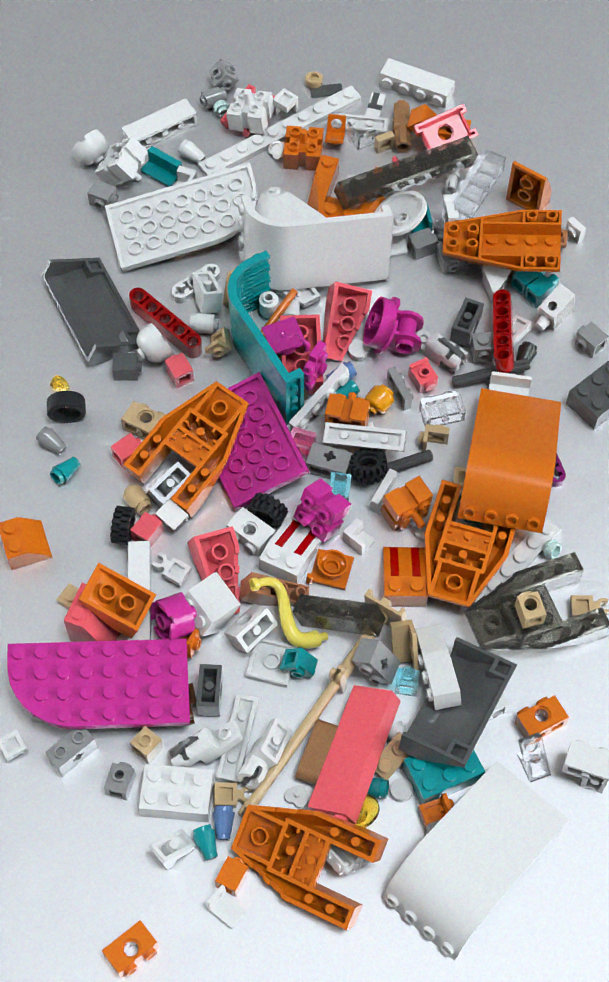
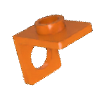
[325,114,346,144]

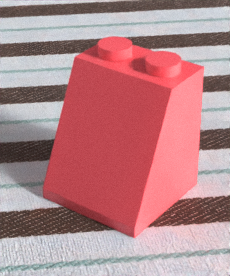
[64,583,120,642]

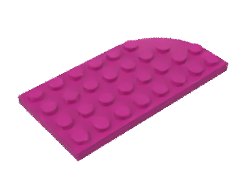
[7,639,190,729]

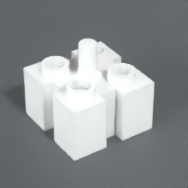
[226,88,275,134]
[95,136,148,186]

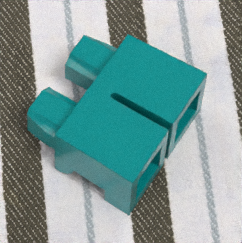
[511,271,559,309]

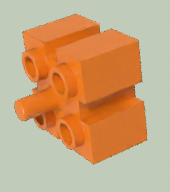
[283,125,324,171]
[324,392,370,430]
[380,475,433,531]

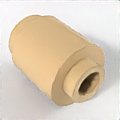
[123,485,153,515]

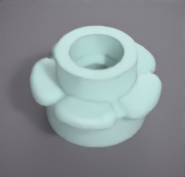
[213,100,230,117]
[542,539,562,559]

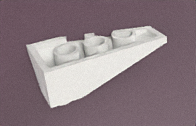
[254,187,326,222]

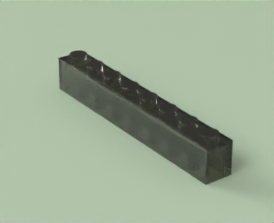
[334,136,479,210]

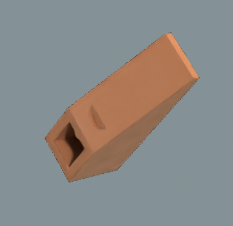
[240,572,309,607]

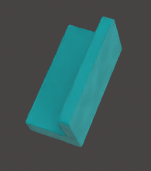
[141,146,182,187]

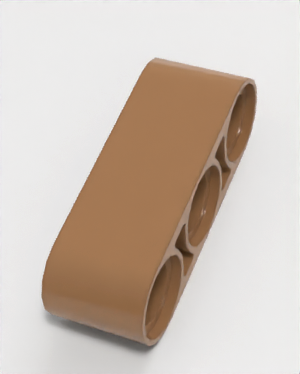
[295,719,338,785]

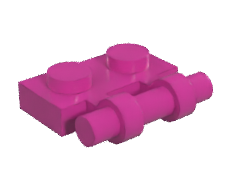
[303,340,328,391]

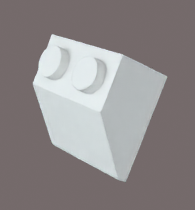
[184,572,241,637]

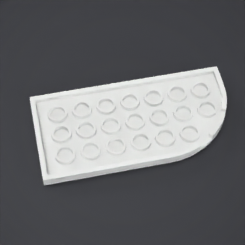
[105,163,257,272]

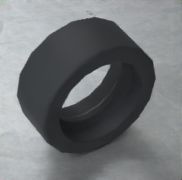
[47,391,86,423]

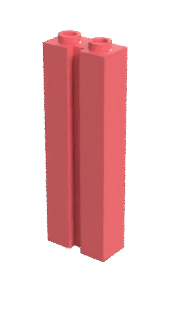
[307,685,401,824]

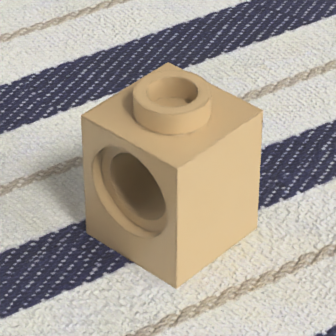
[515,591,547,628]
[130,726,164,764]

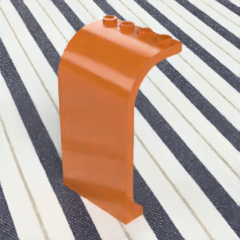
[458,388,561,533]

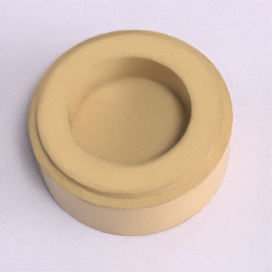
[305,71,323,89]

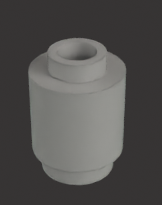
[199,87,228,110]

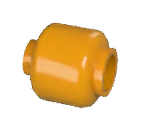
[365,384,394,415]

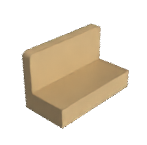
[390,619,419,670]

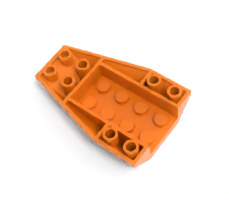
[442,210,562,272]

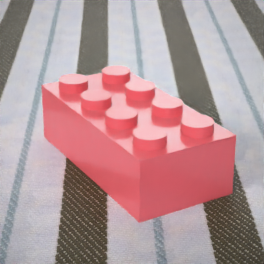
[280,314,323,395]

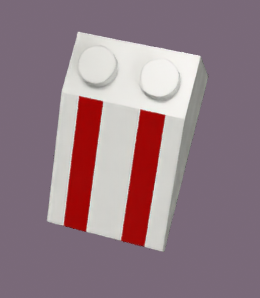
[259,517,322,584]

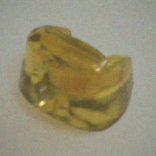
[50,375,71,392]

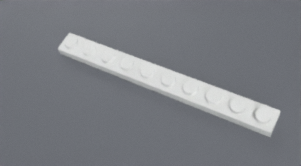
[198,86,362,176]

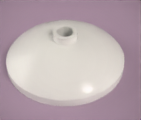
[374,191,427,237]

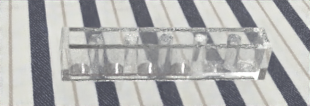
[432,149,506,243]

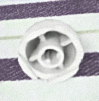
[71,129,108,166]
[136,323,174,363]

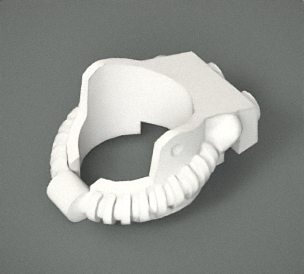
[326,844,369,875]

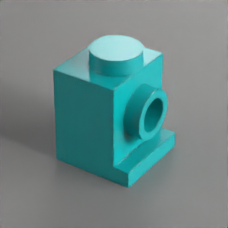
[280,647,318,678]

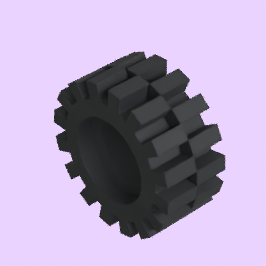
[349,448,388,485]
[247,492,288,528]
[110,505,136,545]

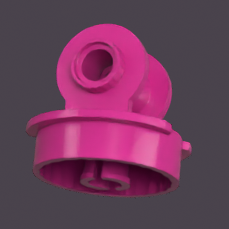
[363,296,424,355]

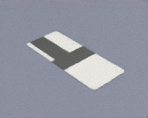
[365,92,386,117]

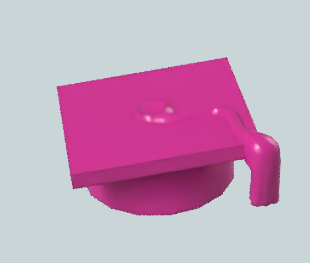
[261,316,310,355]

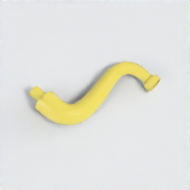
[249,577,328,649]

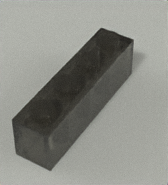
[293,594,386,637]

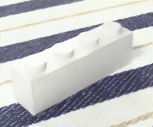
[379,58,455,108]
[122,98,198,149]
[415,624,461,710]

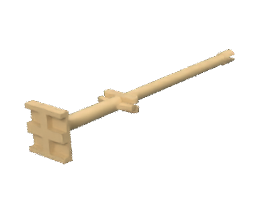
[237,589,407,818]

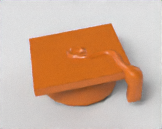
[306,549,354,590]

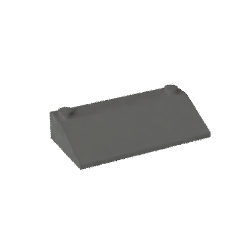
[42,258,140,363]
[398,637,517,767]

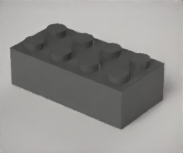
[566,361,609,430]

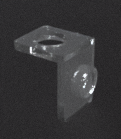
[346,122,377,151]

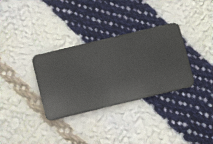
[310,83,343,97]

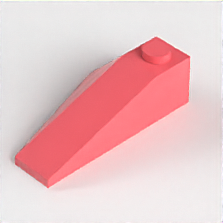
[323,281,372,362]
[187,526,240,615]

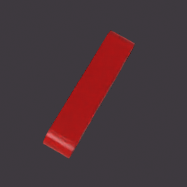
[129,287,202,358]
[493,289,514,373]

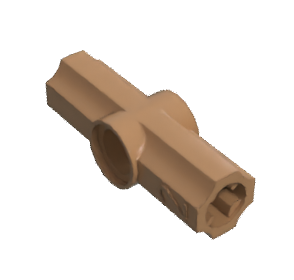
[393,100,412,153]

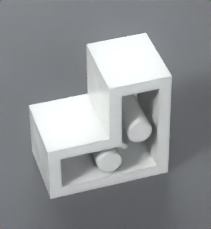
[562,739,609,794]

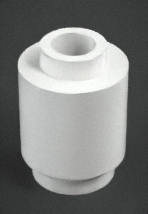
[259,291,279,319]
[190,313,219,334]

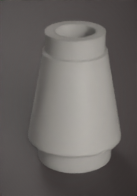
[36,426,67,455]

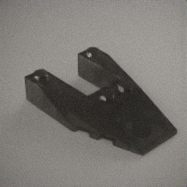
[464,552,609,651]

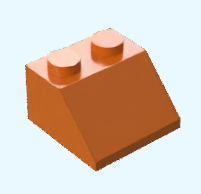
[0,517,52,570]

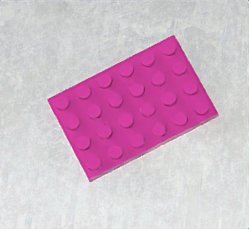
[219,372,310,511]

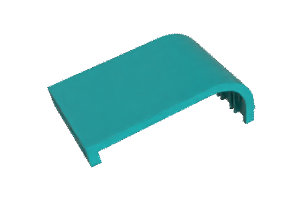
[228,251,304,425]

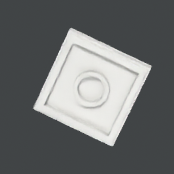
[245,638,297,688]

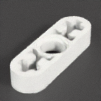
[172,263,220,303]

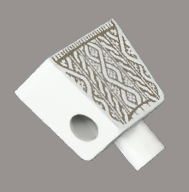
[534,283,575,331]

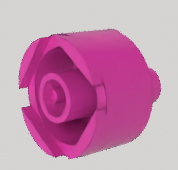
[150,592,197,641]

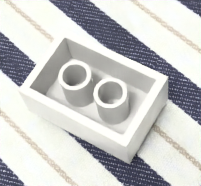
[139,764,214,822]

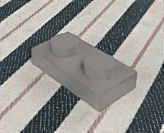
[387,366,414,411]

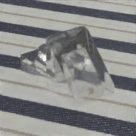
[517,732,551,783]

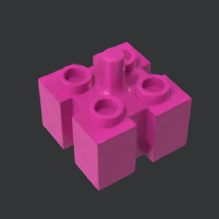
[293,478,351,543]

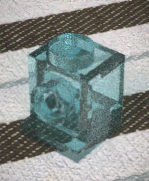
[394,666,420,697]

